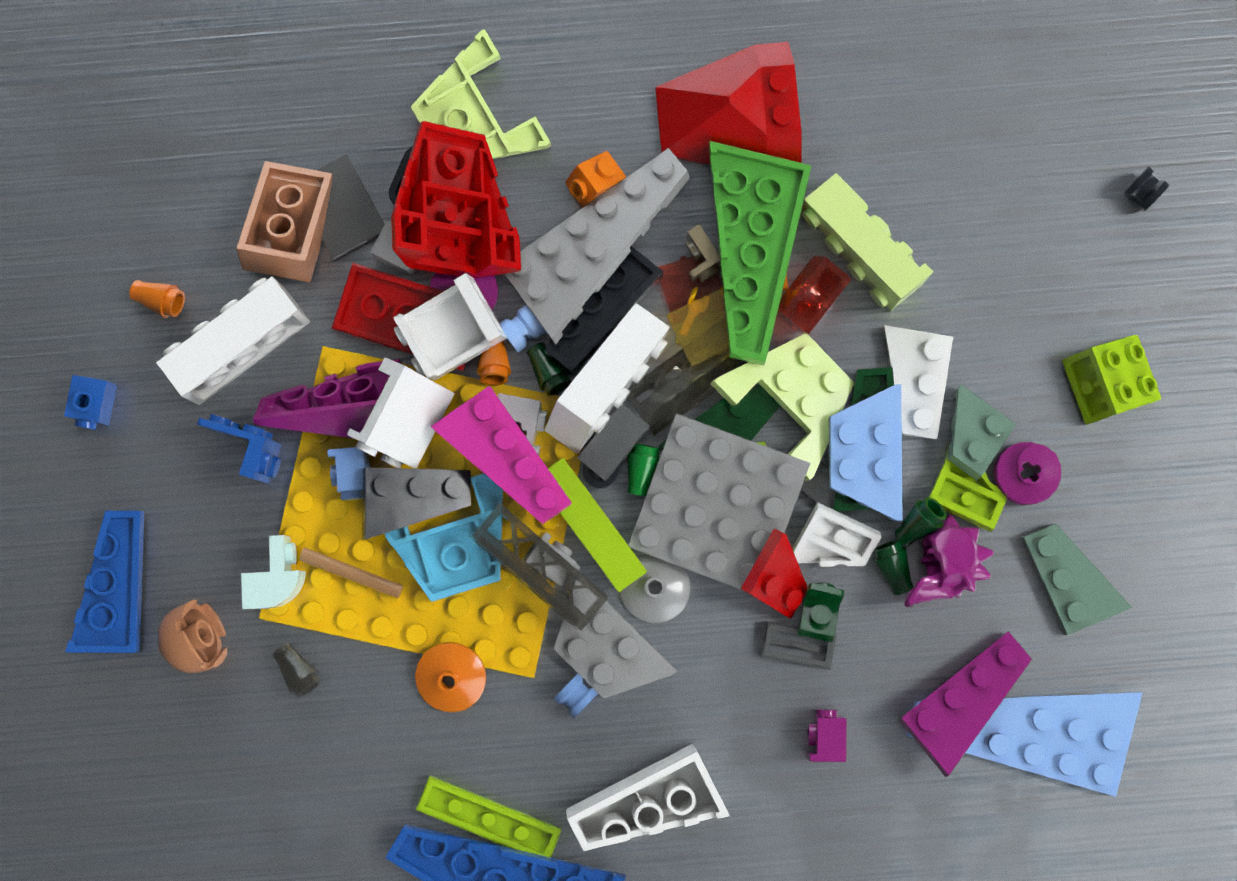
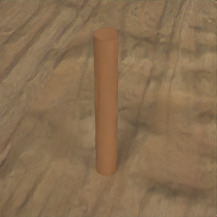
[299,547,403,598]

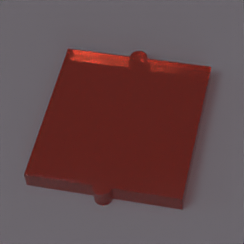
[659,256,725,325]

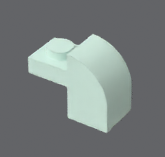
[241,535,306,609]

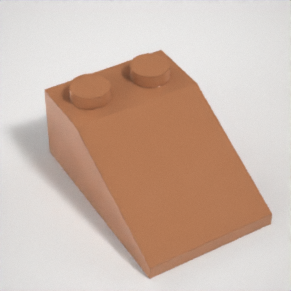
[236,161,333,282]

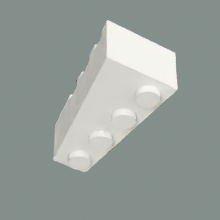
[544,303,670,455]
[566,744,730,851]

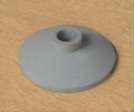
[620,554,690,623]

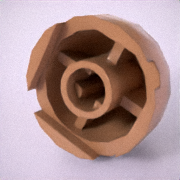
[158,600,227,673]

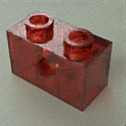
[777,256,852,335]

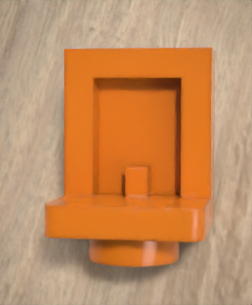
[565,151,627,208]

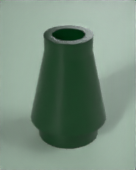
[526,342,571,396]
[895,497,947,547]
[873,540,914,595]

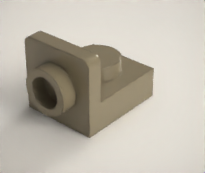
[685,224,720,283]

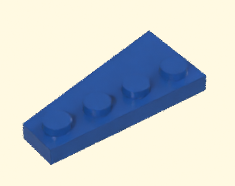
[65,511,144,653]

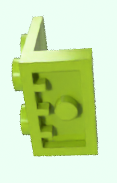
[1062,335,1161,425]

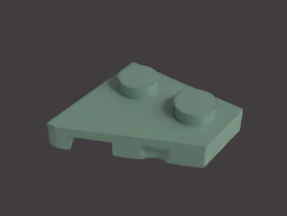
[948,384,1016,481]

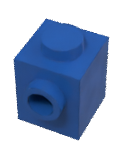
[64,375,117,430]

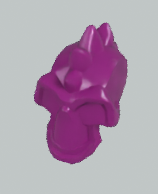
[904,515,994,607]

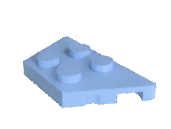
[829,384,902,522]

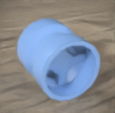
[499,304,546,353]

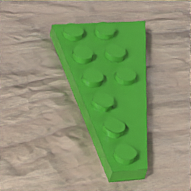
[709,141,812,366]

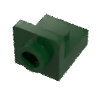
[797,582,844,643]

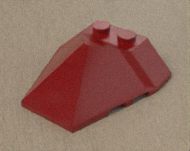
[655,42,802,165]
[391,121,521,278]

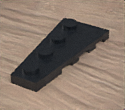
[545,246,664,376]

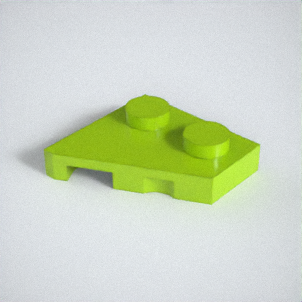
[928,450,1007,532]

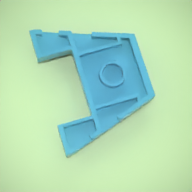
[384,473,503,602]

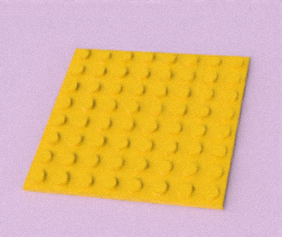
[259,346,585,678]

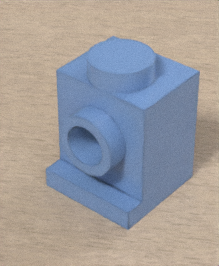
[327,447,370,500]

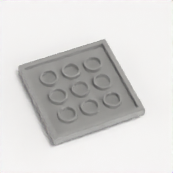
[628,414,811,589]

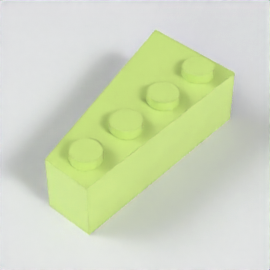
[802,173,934,312]

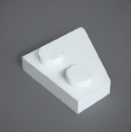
[792,502,882,567]

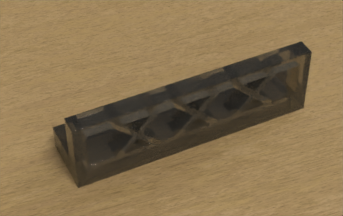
[626,317,748,436]
[468,503,609,631]

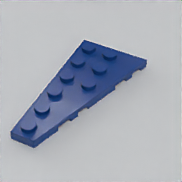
[385,824,626,881]

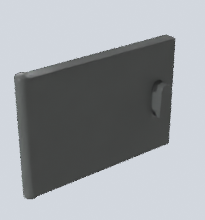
[317,154,385,261]

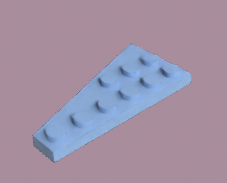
[906,692,1143,797]

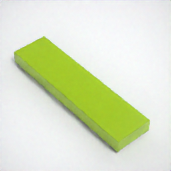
[548,458,648,593]
[416,775,562,857]

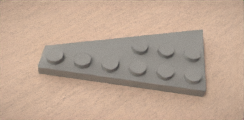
[504,148,690,345]

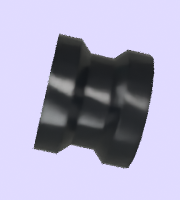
[1124,167,1170,211]

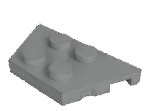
[553,575,677,699]

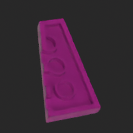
[899,631,1032,777]

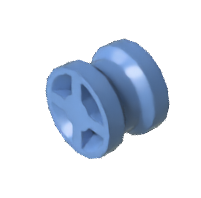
[553,673,598,719]

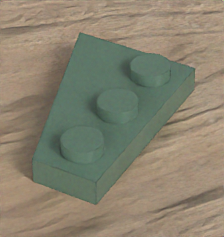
[1021,523,1133,635]

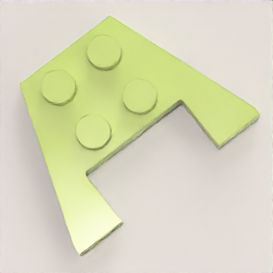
[411,29,551,159]
[710,333,854,481]

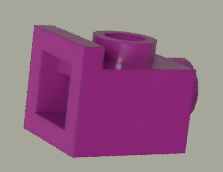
[807,709,847,762]

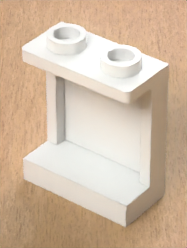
[393,273,507,381]
[347,357,455,469]

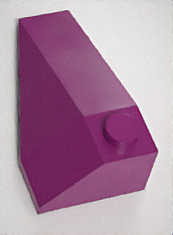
[252,359,402,438]

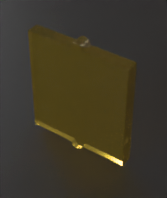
[666,289,729,367]

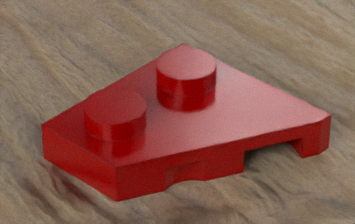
[741,529,808,619]

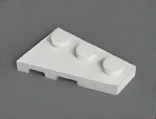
[882,325,953,441]

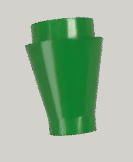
[627,443,660,496]

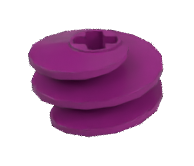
[993,442,1061,505]

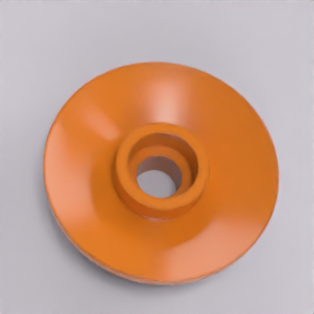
[415,642,486,712]

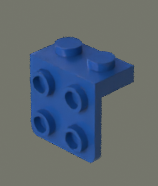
[197,414,282,484]

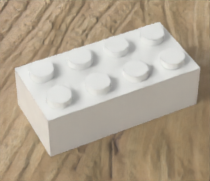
[156,276,311,405]

